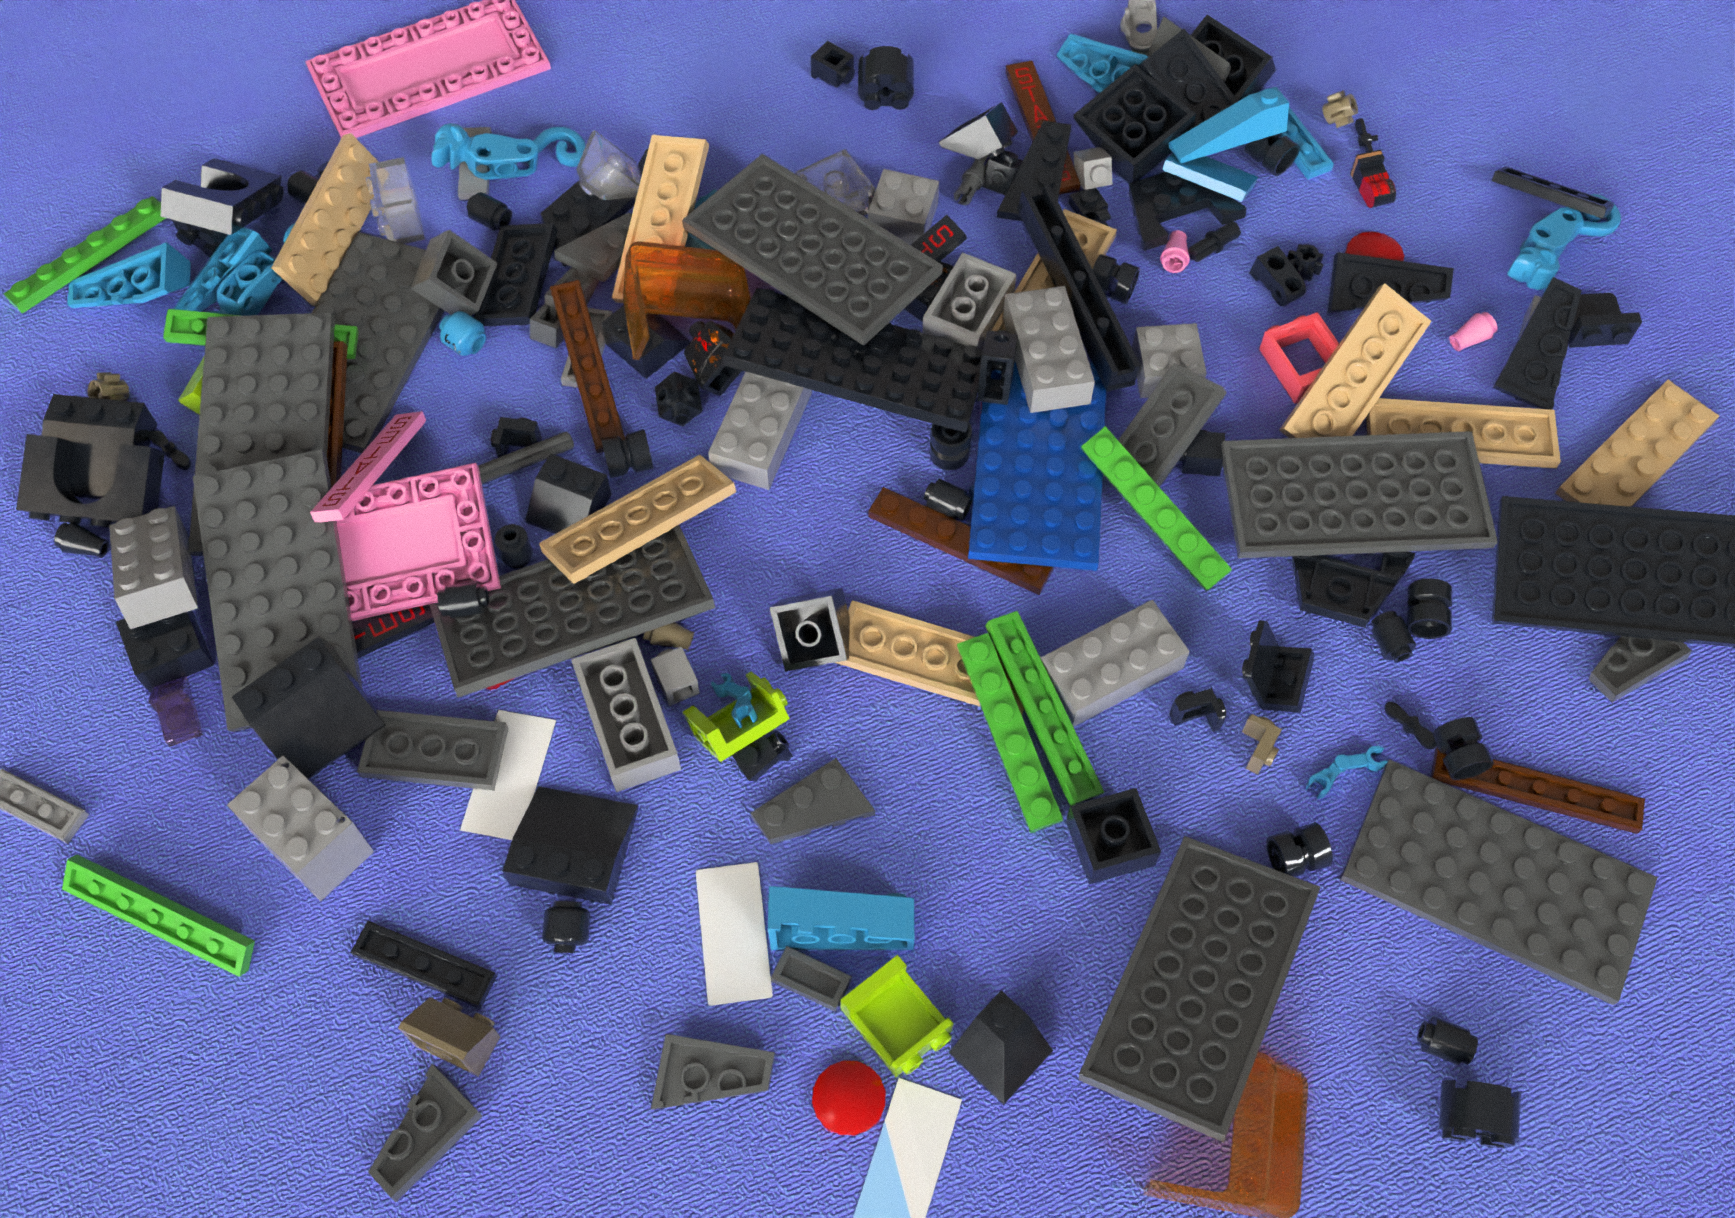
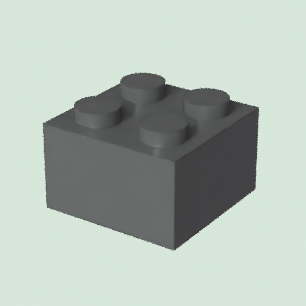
[410,230,498,315]

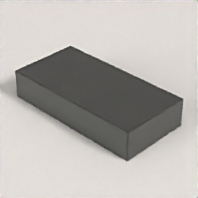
[771,946,852,1012]

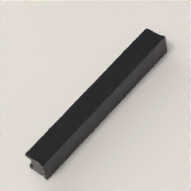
[1017,185,1141,392]

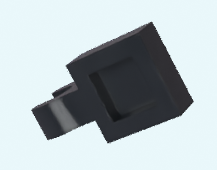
[1069,188,1111,226]

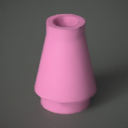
[1160,230,1190,273]
[1449,312,1498,351]

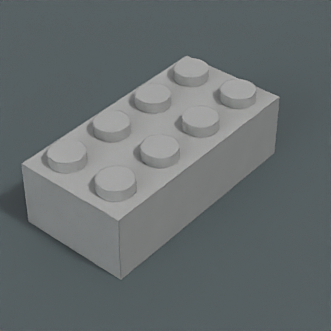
[1003,286,1095,413]
[708,372,812,490]
[109,506,198,629]
[1040,600,1190,727]
[571,638,681,792]

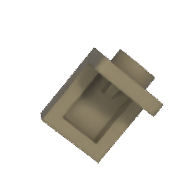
[1242,714,1282,775]

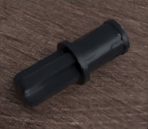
[1188,221,1241,262]

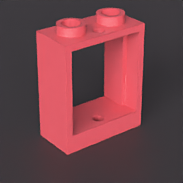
[1259,312,1339,404]

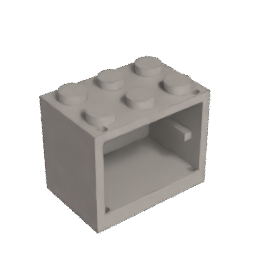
[227,756,374,902]

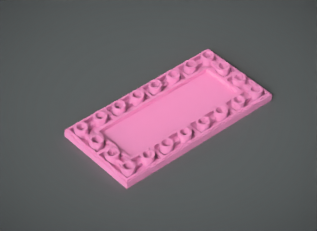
[305,0,551,138]
[337,463,501,621]

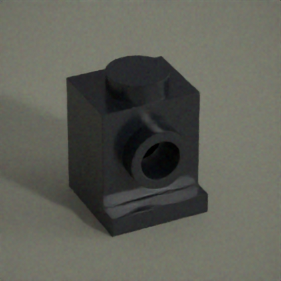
[811,41,855,88]

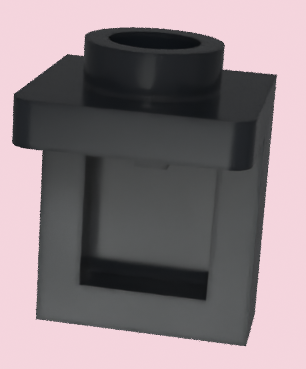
[983,151,1023,195]
[491,417,542,458]
[1169,688,1226,732]
[732,730,793,781]

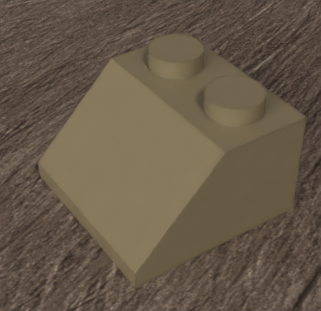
[398,997,500,1077]

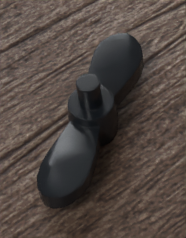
[1355,118,1378,153]
[149,431,191,470]
[1384,702,1437,749]

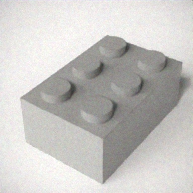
[922,252,1016,350]

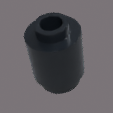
[287,170,319,204]
[466,192,512,230]
[924,479,973,520]
[495,524,532,568]
[437,581,490,618]
[1371,611,1416,662]
[1417,1016,1478,1065]

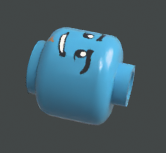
[439,311,486,356]

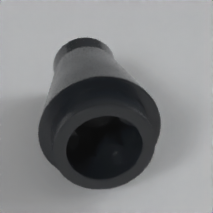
[54,522,109,558]

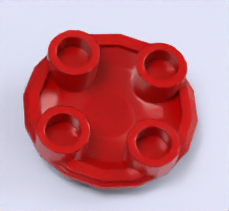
[1345,231,1404,261]
[812,1060,886,1136]

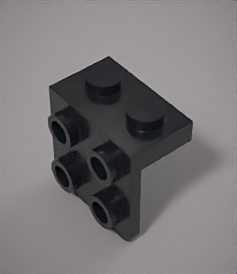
[1568,293,1642,348]
[1242,620,1315,713]

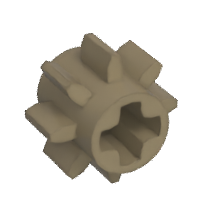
[1323,90,1358,128]
[88,372,129,401]

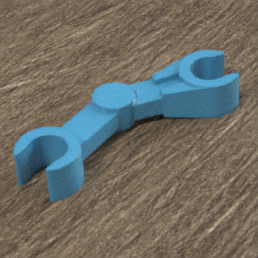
[711,673,758,728]
[1306,746,1388,799]

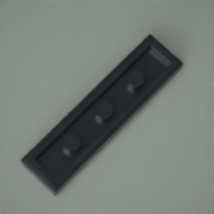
[1492,166,1614,219]
[350,921,497,1009]

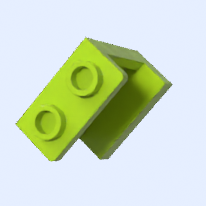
[682,671,790,762]
[840,955,954,1077]

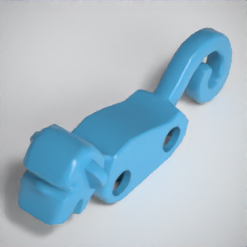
[432,123,586,180]
[1507,194,1621,290]
[209,223,295,316]

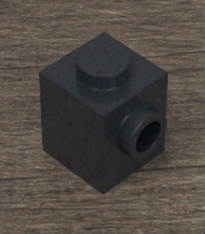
[1179,430,1225,476]

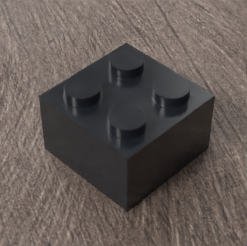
[116,610,214,692]
[1066,788,1161,885]

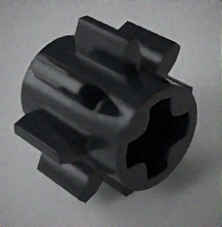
[1287,244,1324,281]

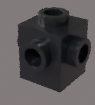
[655,372,702,426]

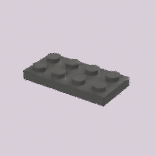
[1118,363,1227,487]
[357,710,508,791]

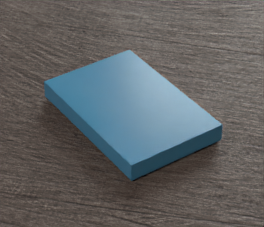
[1162,153,1258,201]

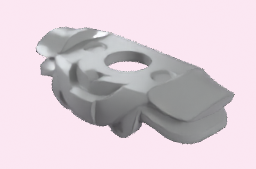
[1120,0,1157,56]

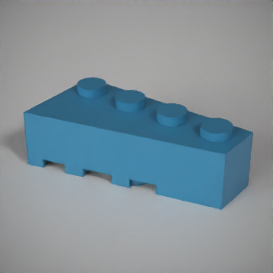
[768,886,915,950]

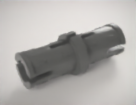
[954,155,989,205]

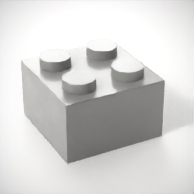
[868,169,939,245]
[1132,323,1207,398]

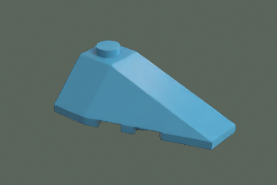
[1056,34,1149,93]
[1169,87,1289,163]
[165,228,273,321]
[68,242,191,308]

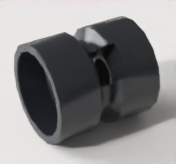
[1245,133,1300,176]
[1092,254,1140,304]
[929,422,972,470]
[601,429,653,478]
[1407,578,1452,639]
[1432,717,1494,780]
[1266,822,1333,877]

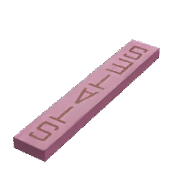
[310,411,426,522]

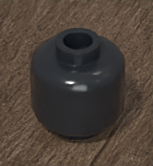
[542,901,590,953]

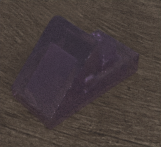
[148,676,203,747]

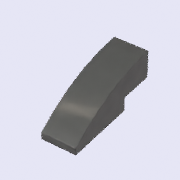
[530,267,599,348]

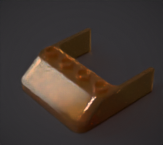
[623,241,751,360]
[1143,1052,1308,1218]

